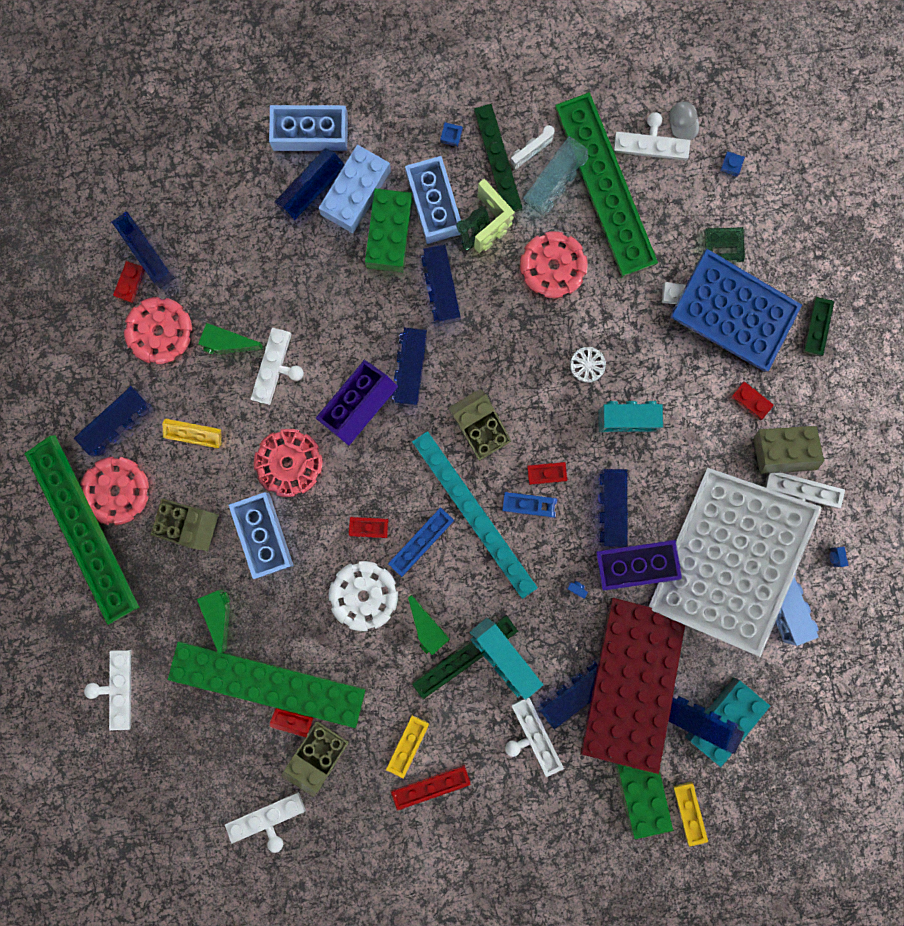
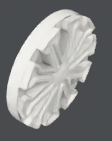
[570,347,606,383]

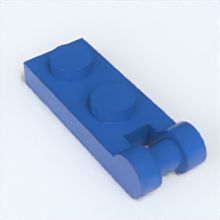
[502,492,558,518]

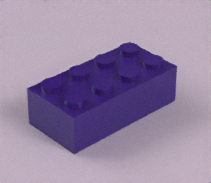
[315,359,398,446]
[597,540,682,591]

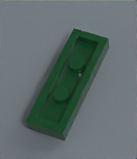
[802,297,835,357]

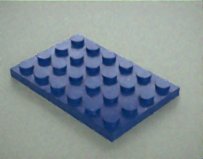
[670,249,802,372]

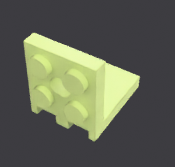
[474,179,515,253]

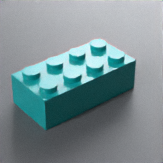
[469,617,544,701]
[685,677,770,767]

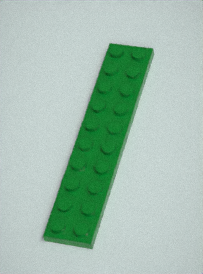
[555,92,658,277]
[24,435,140,625]
[167,641,366,728]

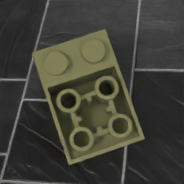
[448,389,511,461]
[151,498,219,551]
[281,721,349,798]

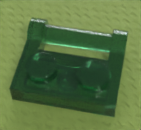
[456,206,490,250]
[704,227,745,262]

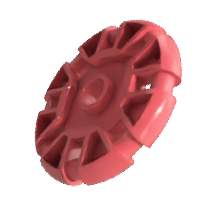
[520,231,588,298]
[124,297,192,364]
[254,429,323,497]
[80,457,149,525]

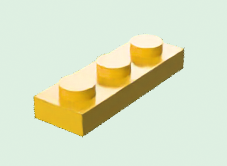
[162,419,221,449]
[386,715,429,779]
[673,782,708,847]

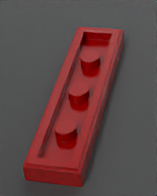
[391,765,471,811]

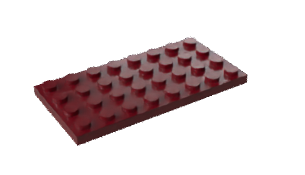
[580,598,685,774]

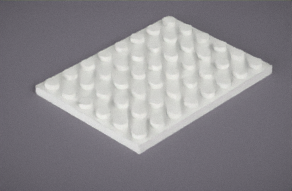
[649,468,822,657]

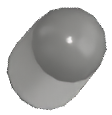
[669,101,699,140]

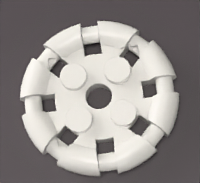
[328,561,398,631]

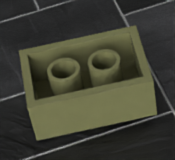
[753,426,824,474]

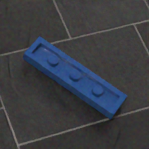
[388,507,455,577]

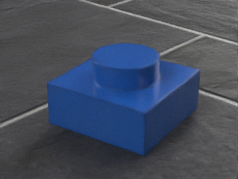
[440,122,463,147]
[720,151,745,177]
[829,547,849,567]
[566,581,588,599]

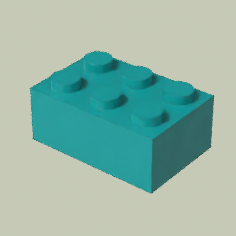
[598,401,663,432]

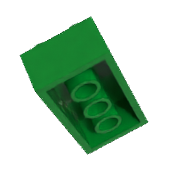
[365,188,413,273]
[615,763,673,839]

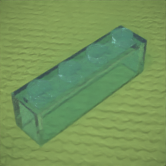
[523,136,588,216]

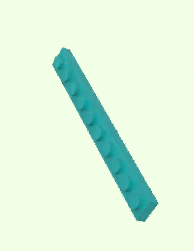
[412,431,538,599]

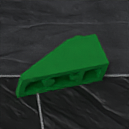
[198,323,263,355]
[197,589,230,654]
[408,595,450,655]

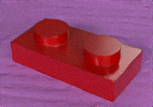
[113,261,146,303]
[731,381,774,420]
[527,462,567,485]
[349,517,389,538]
[269,708,313,738]

